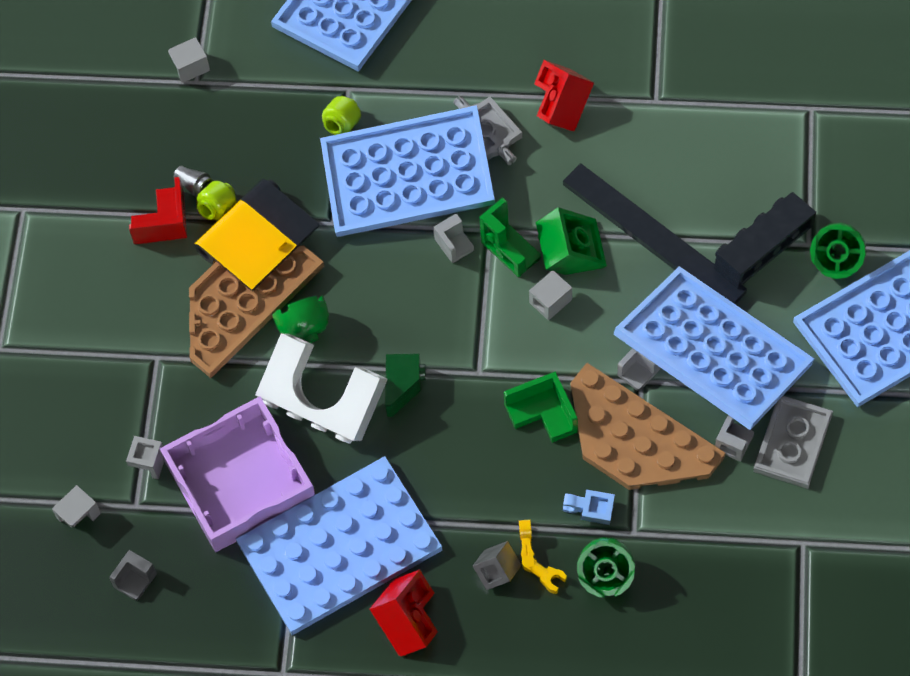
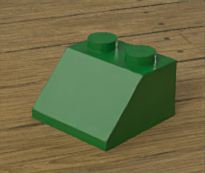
[535,207,607,275]

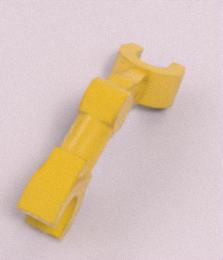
[519,520,567,594]

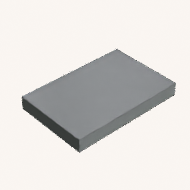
[753,396,833,489]

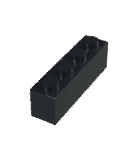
[714,192,816,289]

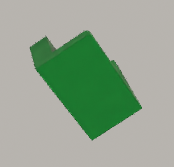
[479,198,541,277]
[503,371,578,442]

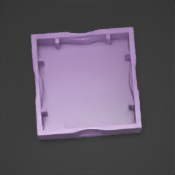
[160,396,315,553]

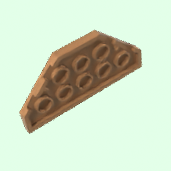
[189,246,324,378]
[570,363,725,490]

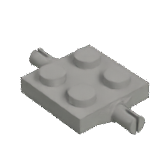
[453,96,522,165]

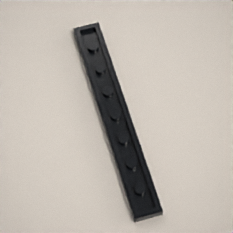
[563,163,747,305]

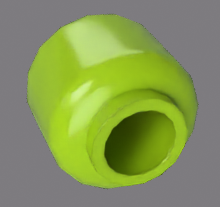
[322,96,361,135]
[197,181,237,221]

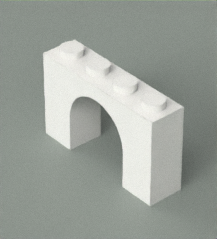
[255,333,388,444]

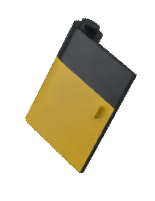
[194,179,320,292]

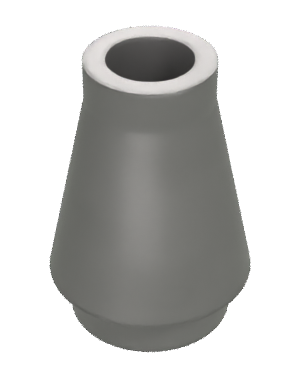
[173,166,213,197]

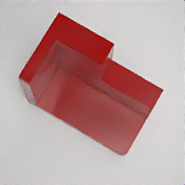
[534,60,594,131]
[129,177,187,244]
[370,569,438,656]

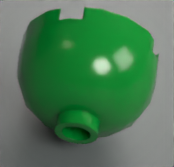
[810,223,867,279]
[272,296,329,343]
[577,537,635,597]

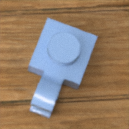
[562,490,615,525]

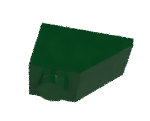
[385,354,426,417]

